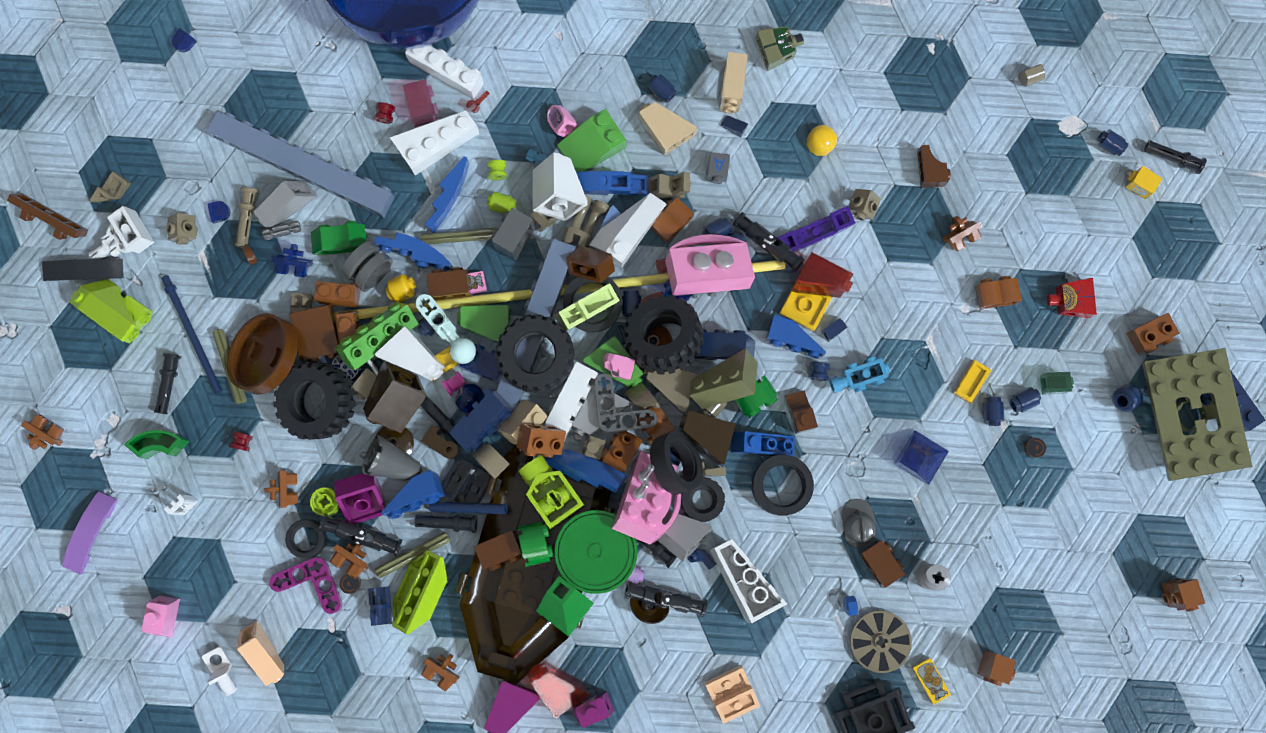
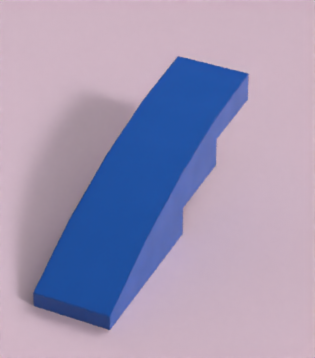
[425,156,470,233]
[546,449,627,493]

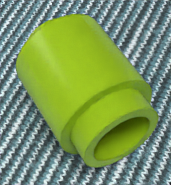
[487,191,517,214]

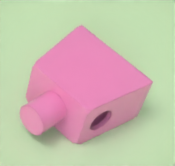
[141,596,180,638]

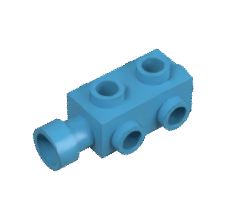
[829,356,890,393]

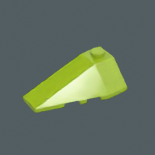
[69,279,136,342]

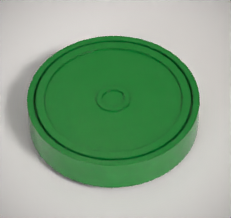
[555,510,638,594]

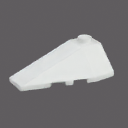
[589,193,667,268]

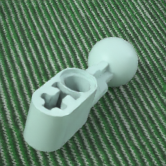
[416,294,476,364]

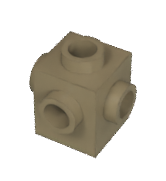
[849,189,881,221]
[166,213,198,245]

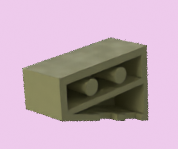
[690,348,758,409]

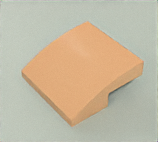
[704,665,760,724]

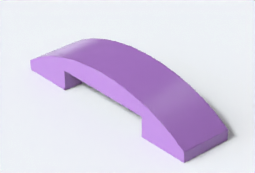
[62,492,118,575]

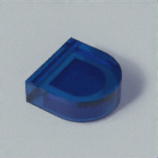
[172,28,197,53]
[207,201,231,224]

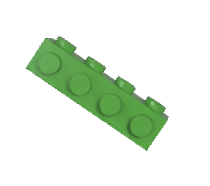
[335,302,418,370]

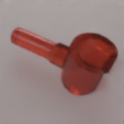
[466,90,490,113]

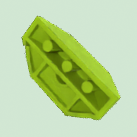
[392,550,447,635]

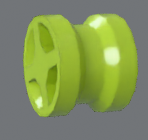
[487,160,507,181]

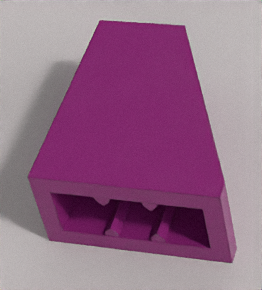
[484,680,542,733]

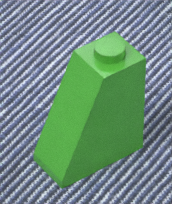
[457,305,510,344]
[583,336,643,388]

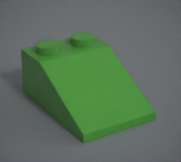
[557,108,627,172]

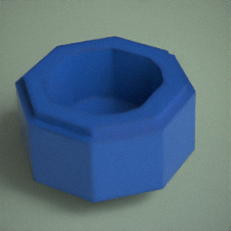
[843,595,858,616]

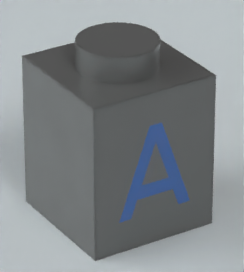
[707,152,730,184]

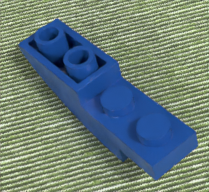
[576,171,649,196]
[374,232,453,272]

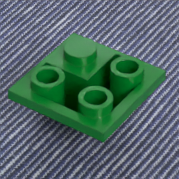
[537,576,594,637]

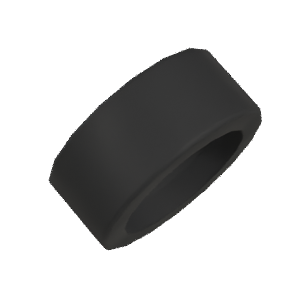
[285,519,327,558]

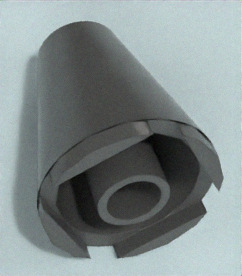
[362,435,422,480]

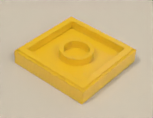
[779,279,832,332]

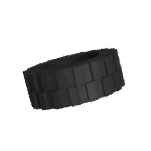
[681,477,725,522]

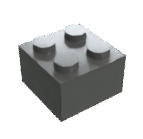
[491,207,535,262]

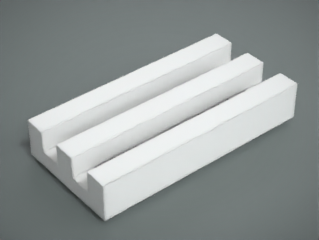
[164,494,198,515]

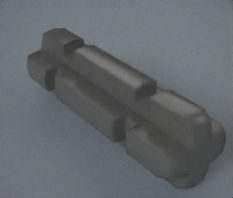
[262,221,301,240]

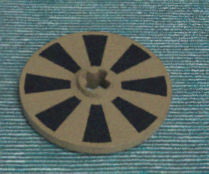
[850,611,912,673]

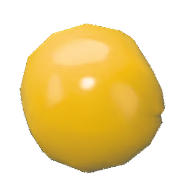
[806,124,837,156]

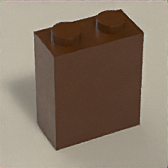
[289,304,339,362]

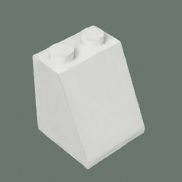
[533,152,587,221]
[375,327,445,381]

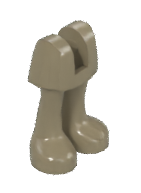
[562,195,610,249]

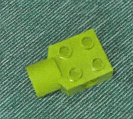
[518,455,584,529]

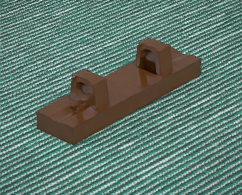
[7,193,88,240]

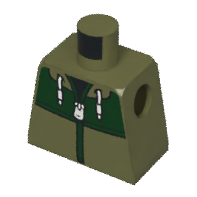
[755,27,804,71]

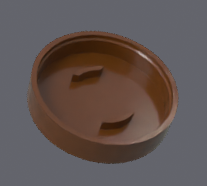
[227,313,298,395]

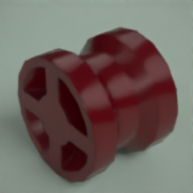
[373,102,395,124]
[229,431,253,452]

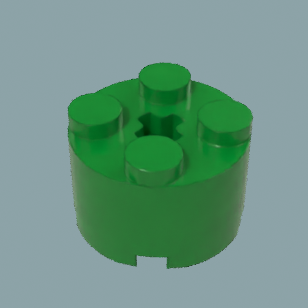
[734,375,779,418]
[517,521,554,567]

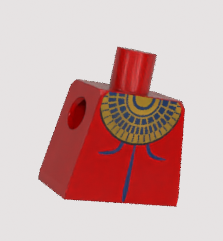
[1046,278,1097,318]

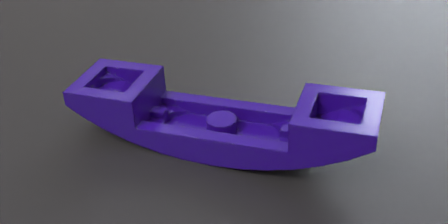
[777,206,856,252]

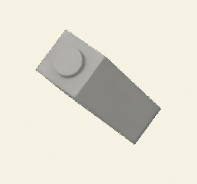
[254,181,317,227]
[572,383,630,437]
[657,510,712,562]

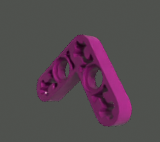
[269,557,343,614]

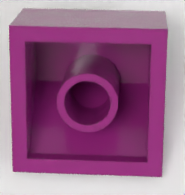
[334,473,386,524]

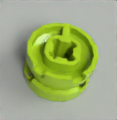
[310,487,340,516]

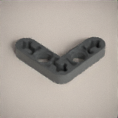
[595,374,657,433]

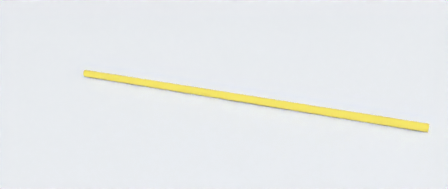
[334,260,785,319]

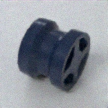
[808,362,830,381]

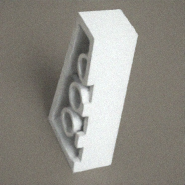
[390,111,479,175]
[543,362,598,442]
[710,539,787,623]

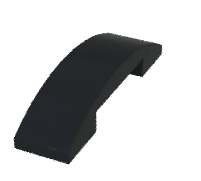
[42,259,124,281]

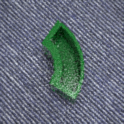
[310,221,367,255]
[124,430,190,459]

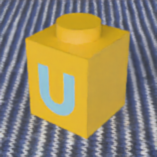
[1126,166,1163,199]

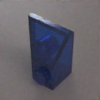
[894,430,949,485]

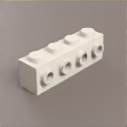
[405,37,484,99]

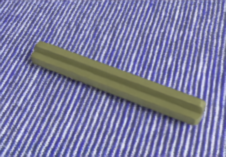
[421,227,496,244]
[212,329,247,404]
[375,532,450,578]

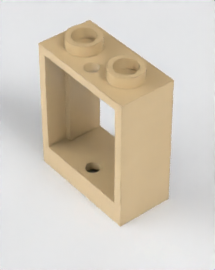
[720,52,748,114]

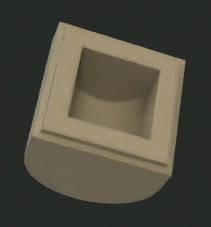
[1018,64,1045,87]

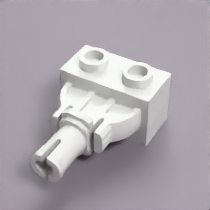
[88,206,154,259]

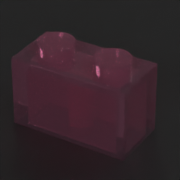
[403,79,439,127]

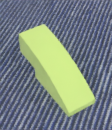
[554,283,620,331]

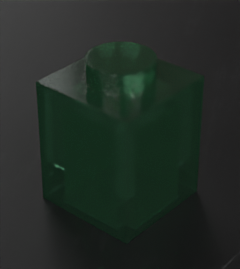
[1040,372,1074,395]

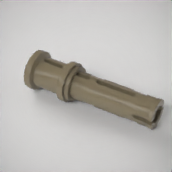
[235,187,259,248]

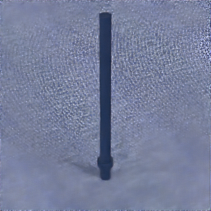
[161,275,223,394]

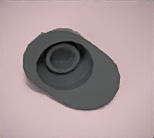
[842,499,876,548]

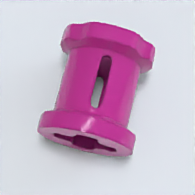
[441,371,468,396]

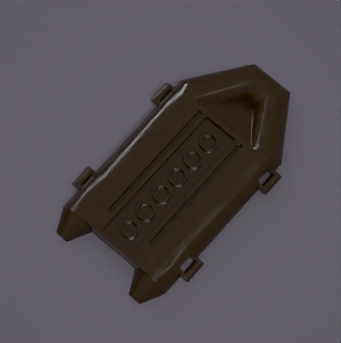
[455,444,615,684]

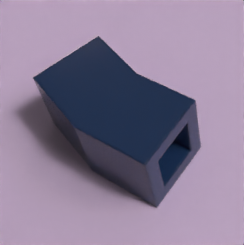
[822,318,848,342]

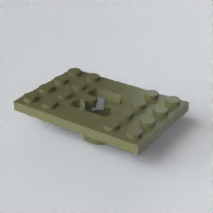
[1142,348,1253,481]

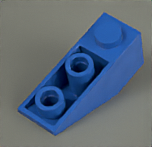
[766,315,826,359]
[731,431,795,456]
[381,470,445,519]

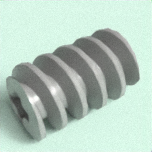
[916,564,951,591]

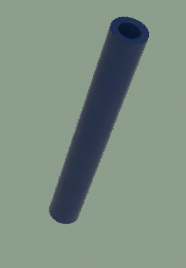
[429,502,508,514]

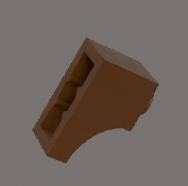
[917,145,951,188]
[785,390,818,434]

